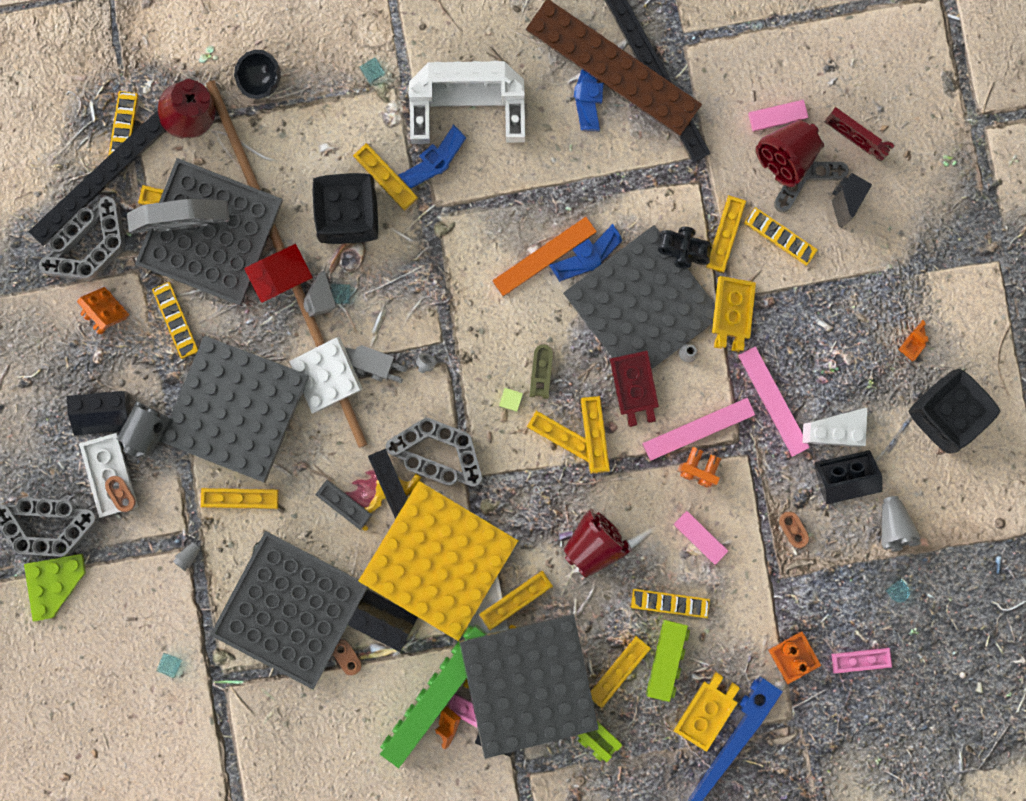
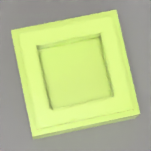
[499,388,523,412]

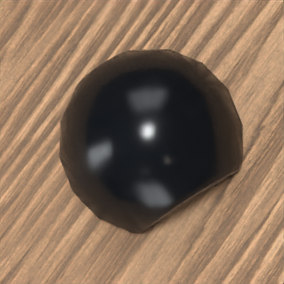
[234,49,281,99]

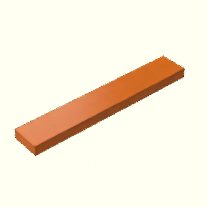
[492,217,597,297]

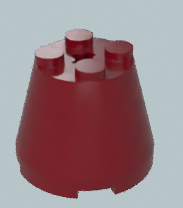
[157,79,216,139]
[755,119,825,187]
[564,508,632,578]

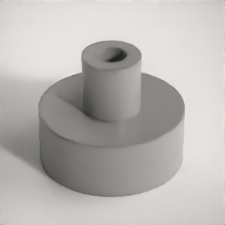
[416,353,437,373]

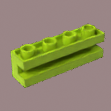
[646,619,690,702]
[577,721,622,762]

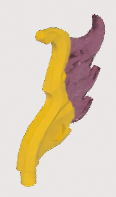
[345,470,422,531]

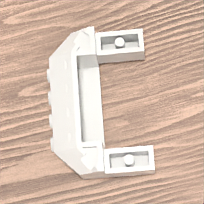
[409,61,525,144]

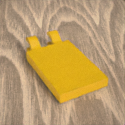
[712,276,756,352]
[673,672,740,752]

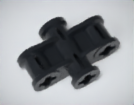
[658,227,712,268]

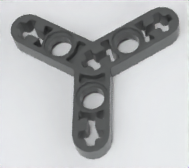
[774,162,849,212]

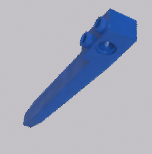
[688,677,782,801]

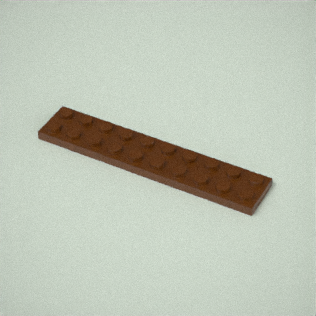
[526,0,702,136]

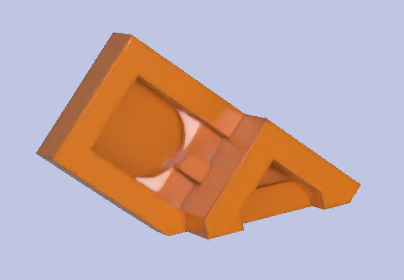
[898,320,928,362]
[434,706,461,749]

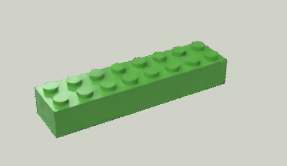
[380,624,489,769]

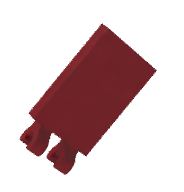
[824,107,894,161]
[609,350,659,427]

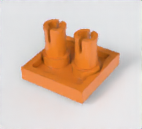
[77,287,129,334]
[677,447,722,488]
[768,631,821,685]

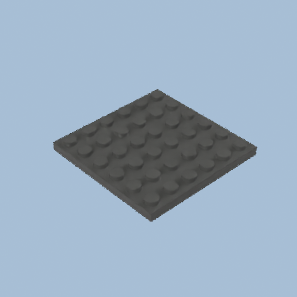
[135,158,283,306]
[563,225,715,370]
[159,336,309,483]
[210,531,368,690]
[459,614,599,759]

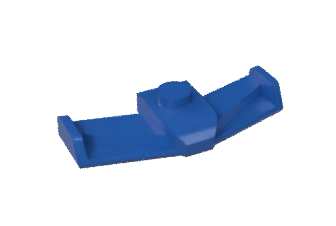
[574,70,603,132]
[398,124,466,189]
[549,224,622,282]

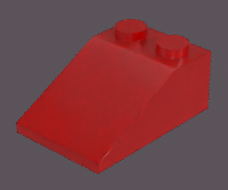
[244,243,313,303]

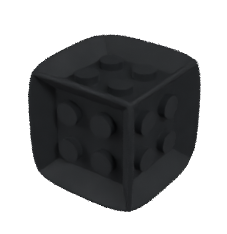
[312,173,378,244]
[908,369,1001,454]

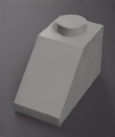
[304,271,336,317]

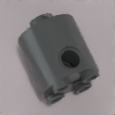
[116,401,171,458]

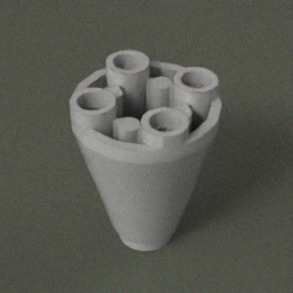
[881,496,921,552]

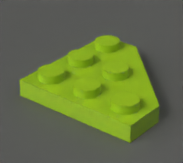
[24,554,86,621]

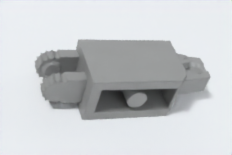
[344,345,407,383]

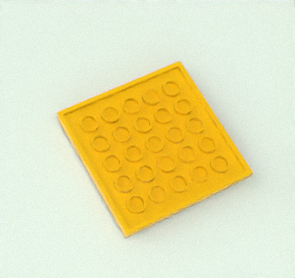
[358,481,518,641]

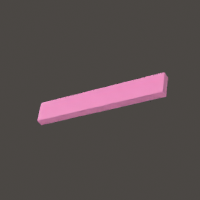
[738,346,810,457]
[642,398,755,461]

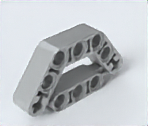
[39,196,125,281]
[127,199,230,233]
[386,418,482,487]
[0,498,99,557]

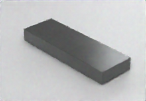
[315,479,373,530]

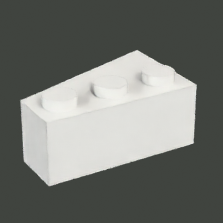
[803,408,867,447]

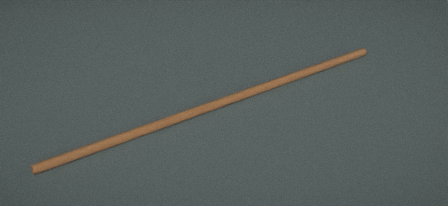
[206,80,368,448]

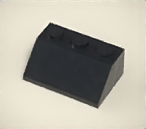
[832,173,872,228]
[66,391,131,436]
[814,450,883,505]
[348,590,418,652]

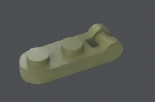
[529,344,553,399]

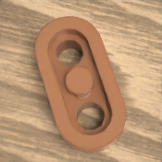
[105,476,136,512]
[779,512,809,548]
[333,639,362,675]

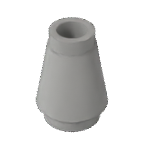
[679,344,698,362]
[173,542,201,571]

